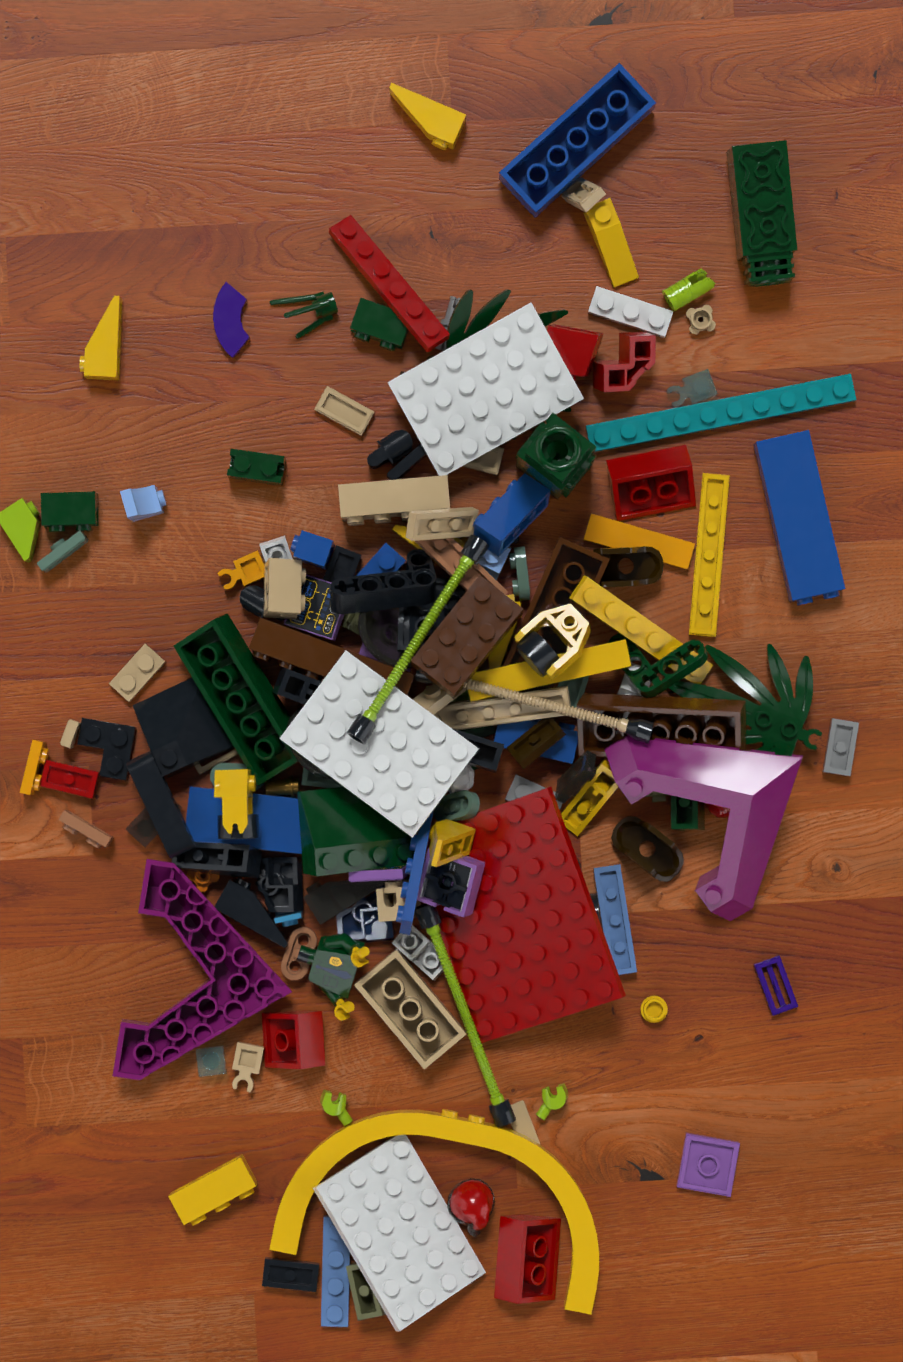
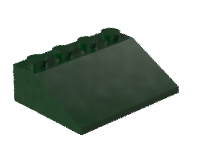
[297,787,415,876]

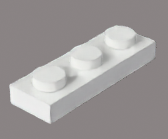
[588,286,673,338]

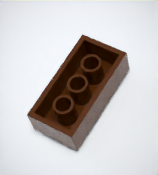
[411,575,523,699]

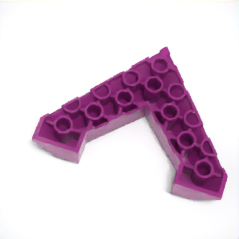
[605,735,803,921]
[113,859,292,1080]

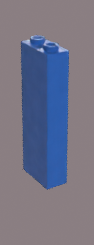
[753,430,845,606]
[186,786,302,854]

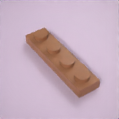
[415,538,508,595]

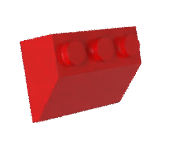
[606,445,696,521]
[494,1214,561,1304]

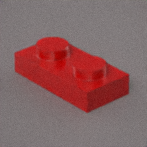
[39,760,100,799]

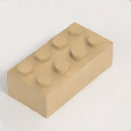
[338,475,450,526]
[354,948,466,1069]

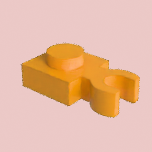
[217,550,265,590]

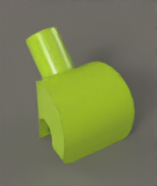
[536,1083,568,1120]
[320,1090,353,1126]

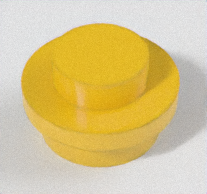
[640,995,668,1023]

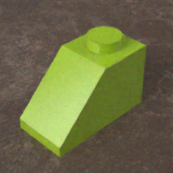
[0,498,41,563]

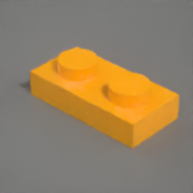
[19,740,49,795]

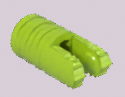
[662,268,715,312]

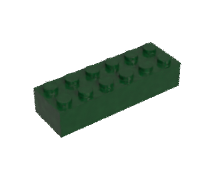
[173,614,305,786]

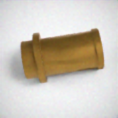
[265,776,300,797]

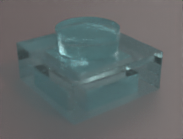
[196,1045,227,1077]

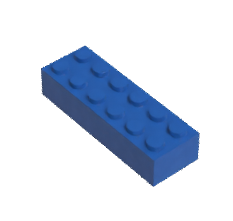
[499,63,656,218]

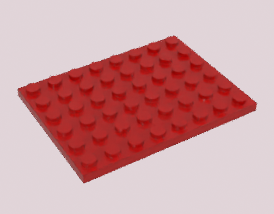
[417,787,626,1043]

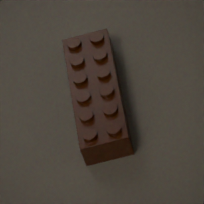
[503,537,610,693]
[249,618,415,696]
[577,693,746,757]

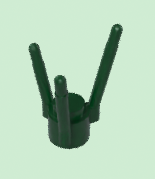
[270,291,338,339]

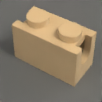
[264,558,306,619]
[376,879,421,922]

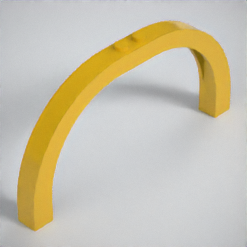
[269,1109,599,1315]

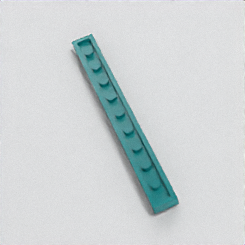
[586,374,856,452]

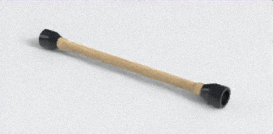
[415,671,654,743]

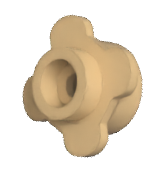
[686,305,716,334]

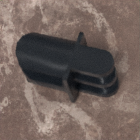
[367,430,413,469]
[239,585,285,621]

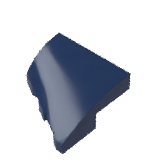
[336,885,395,943]

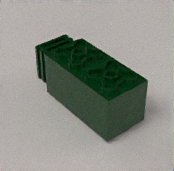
[726,140,797,287]
[515,412,597,500]

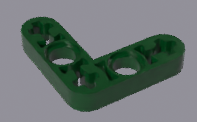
[608,633,708,698]

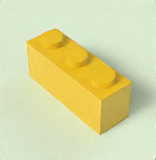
[168,1154,258,1226]

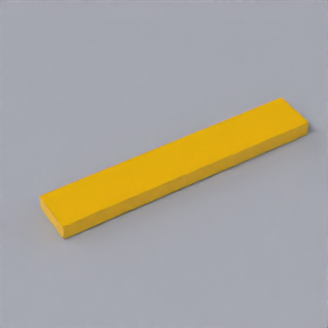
[688,473,730,637]
[468,639,631,702]

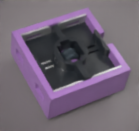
[417,848,486,918]

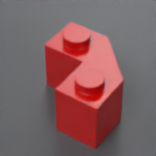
[593,332,656,392]

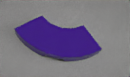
[213,282,250,358]

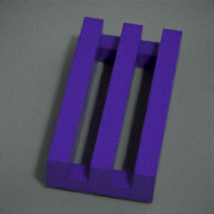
[753,955,798,1016]

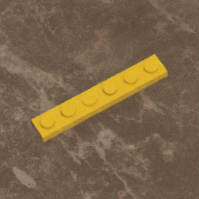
[569,575,713,684]

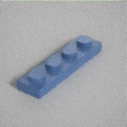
[593,864,637,975]
[321,1215,350,1327]

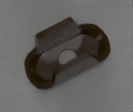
[593,546,664,587]
[611,816,684,882]

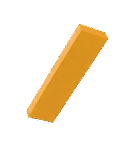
[583,514,695,570]

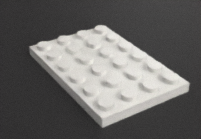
[388,303,584,476]
[279,651,479,838]
[313,1135,486,1332]

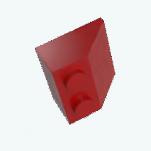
[262,1010,325,1069]

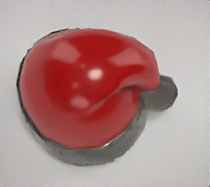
[447,1178,495,1237]

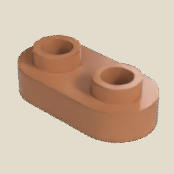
[281,927,317,980]

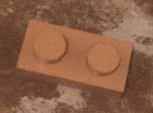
[59,810,114,849]

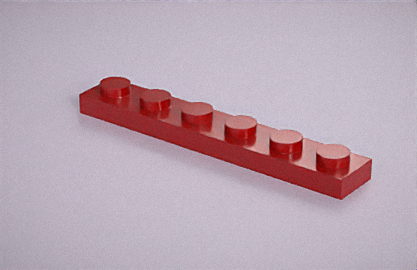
[329,215,450,353]

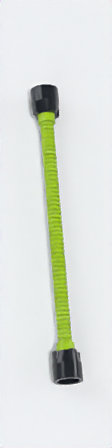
[346,535,489,744]
[415,904,516,1127]

